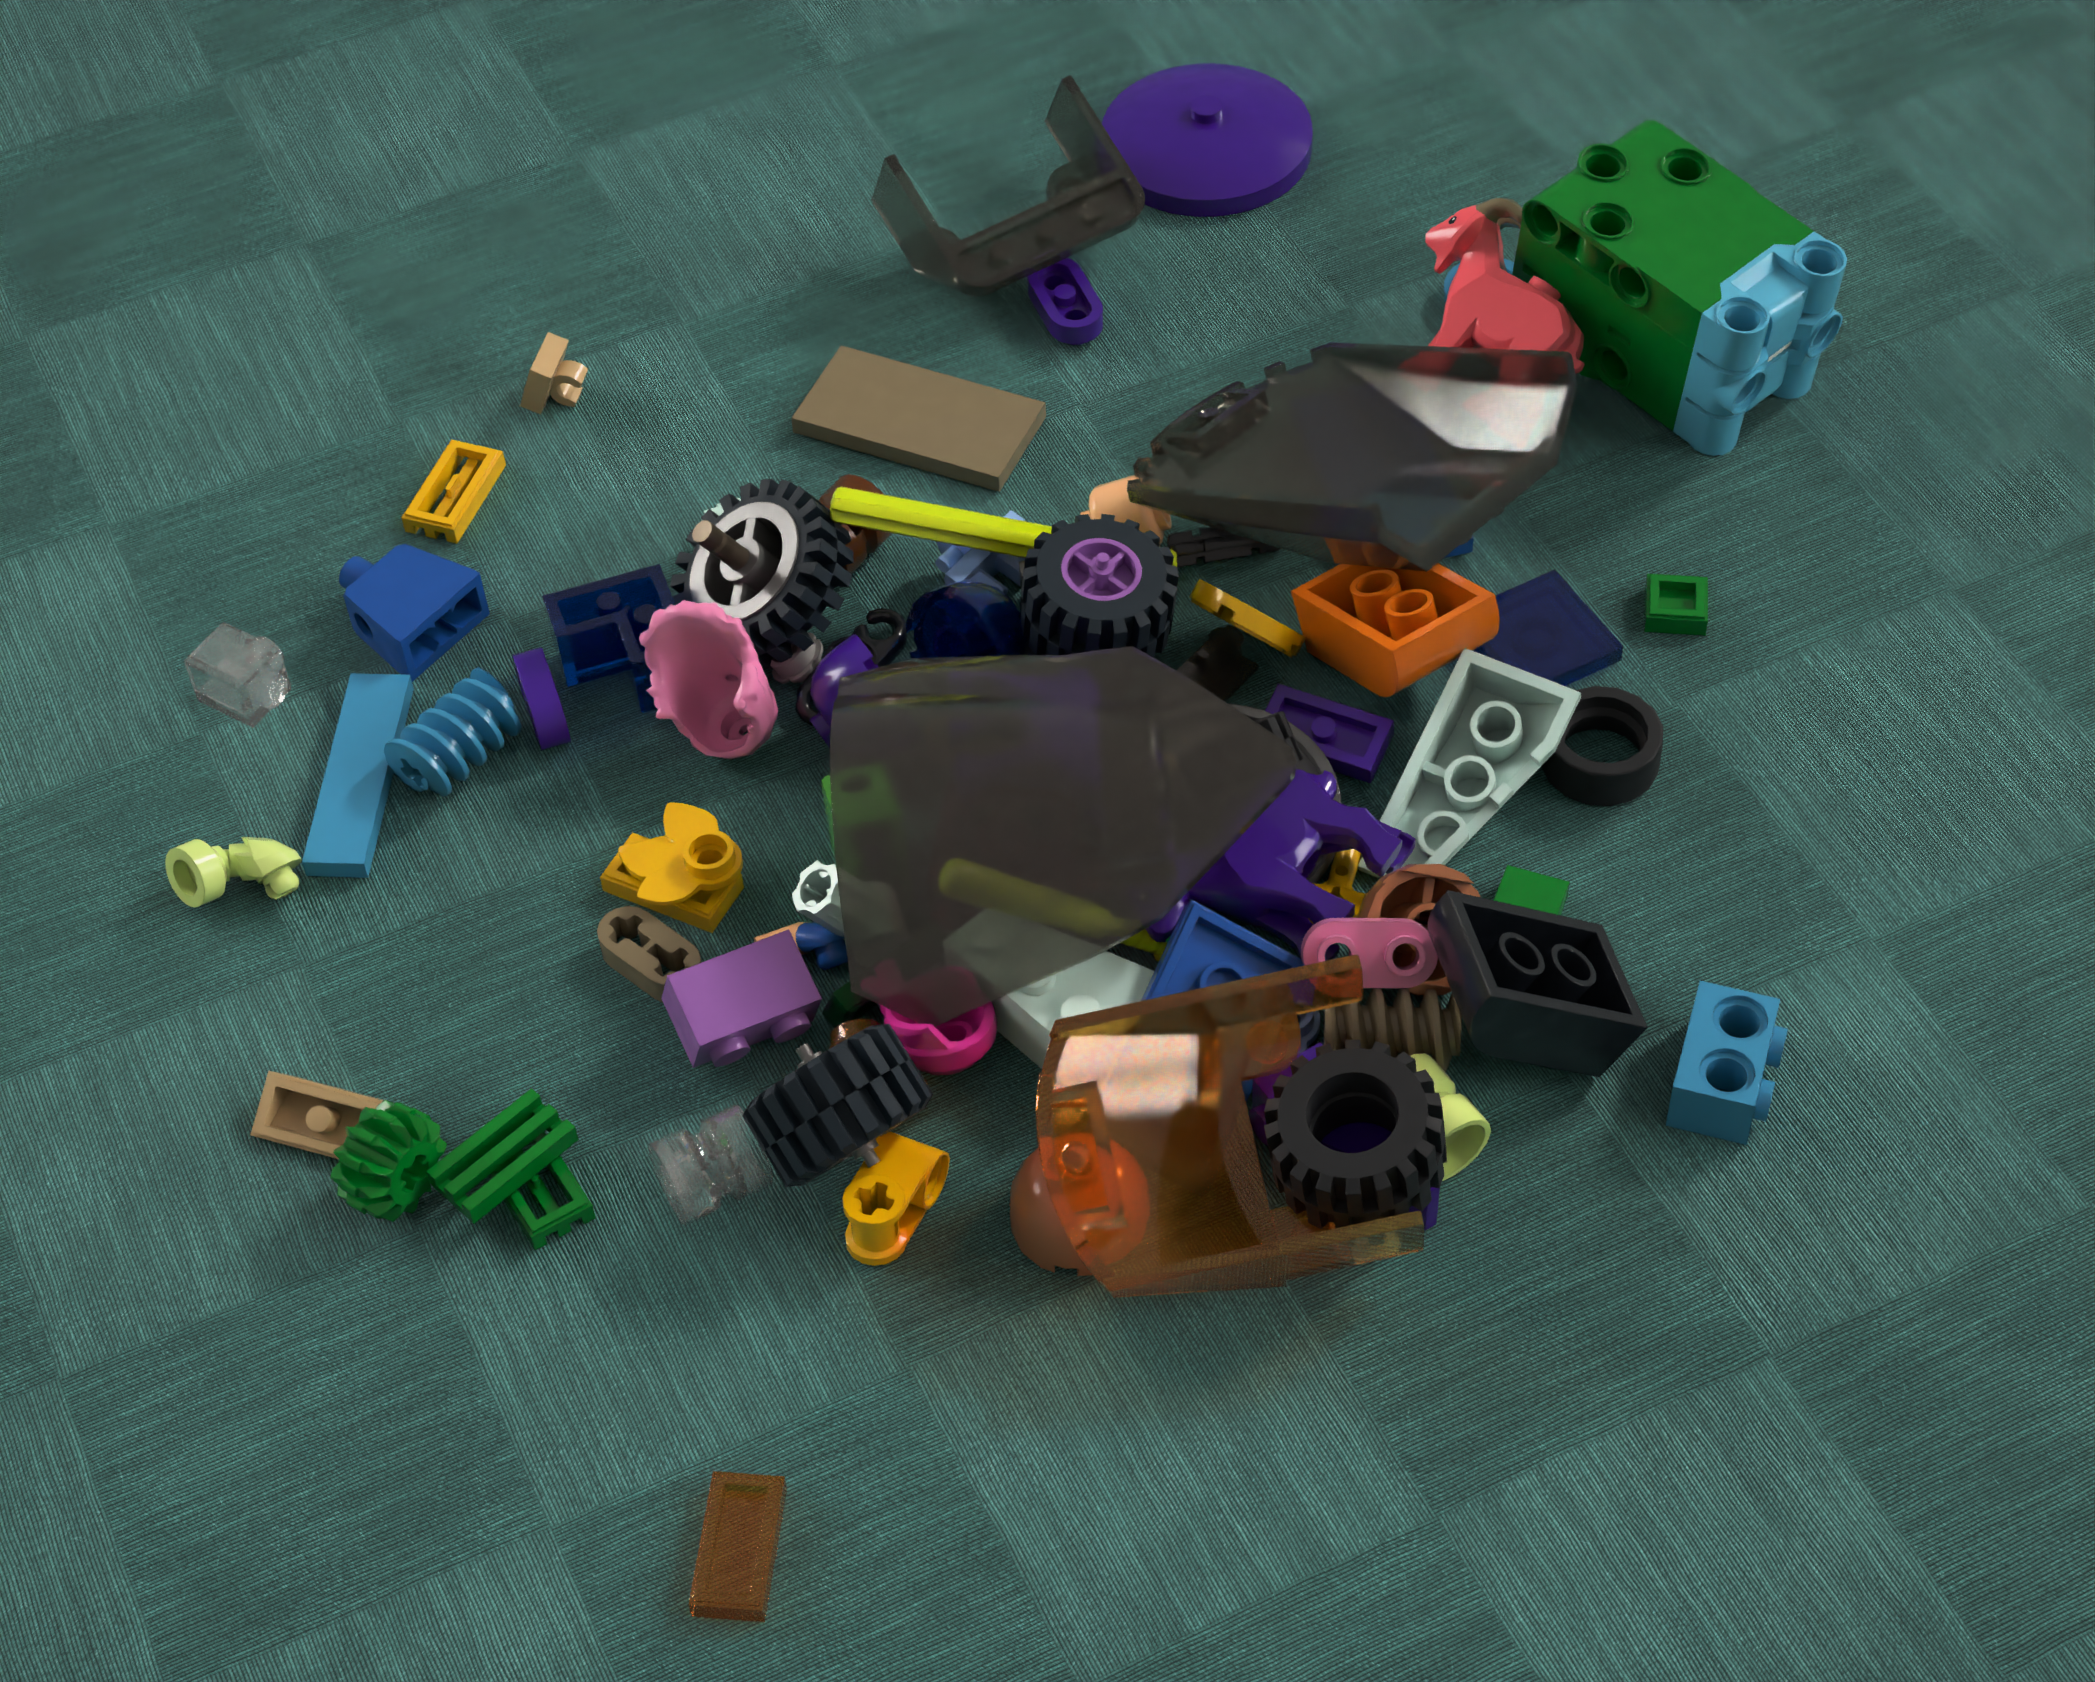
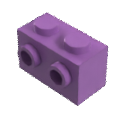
[661,929,822,1068]

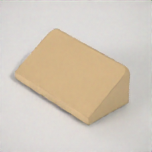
[250,1071,383,1159]

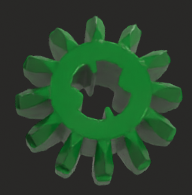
[330,1099,447,1222]

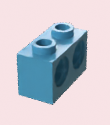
[1665,981,1788,1145]

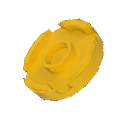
[1189,579,1306,658]

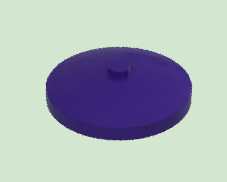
[1101,63,1313,217]

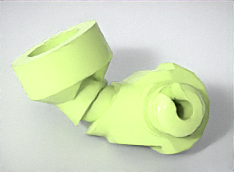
[165,837,302,907]

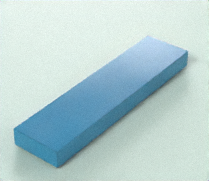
[302,673,414,878]

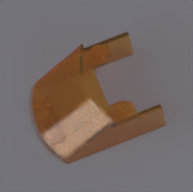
[1036,955,1424,1298]

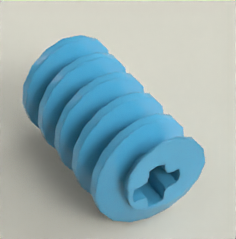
[384,667,522,797]

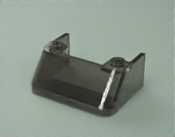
[871,75,1145,297]

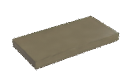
[791,345,1046,492]

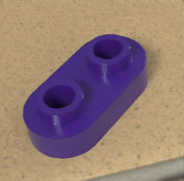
[1027,256,1103,345]

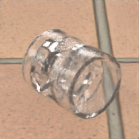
[648,1104,774,1226]

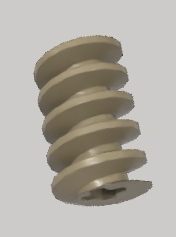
[1323,986,1462,1073]

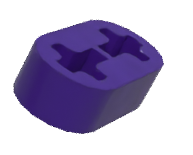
[512,647,571,751]

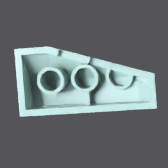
[1358,648,1581,879]

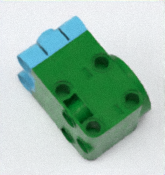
[1512,120,1847,456]

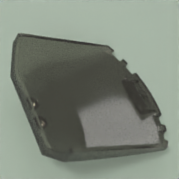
[1127,342,1577,572]

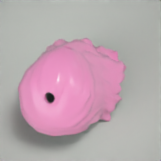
[639,600,778,759]

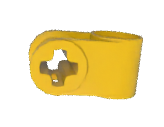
[842,1132,950,1266]

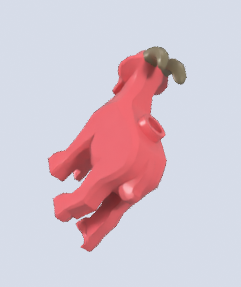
[1396,198,1585,452]

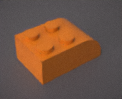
[1291,537,1500,697]

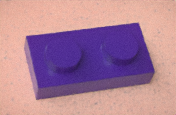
[1265,684,1394,783]

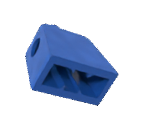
[339,544,490,682]

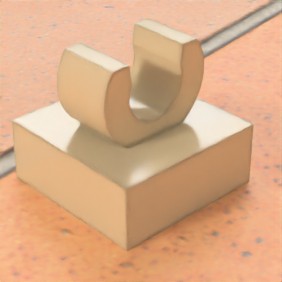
[520,332,588,414]

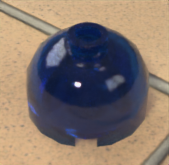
[906,579,1027,702]

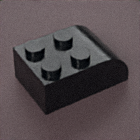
[1428,890,1648,1077]

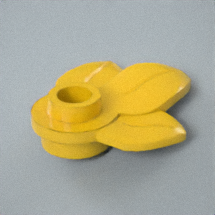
[618,802,743,906]

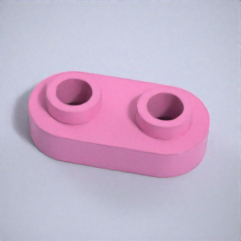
[1301,918,1438,988]

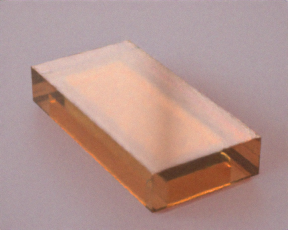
[688,1471,787,1622]

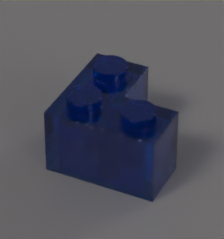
[542,564,675,713]

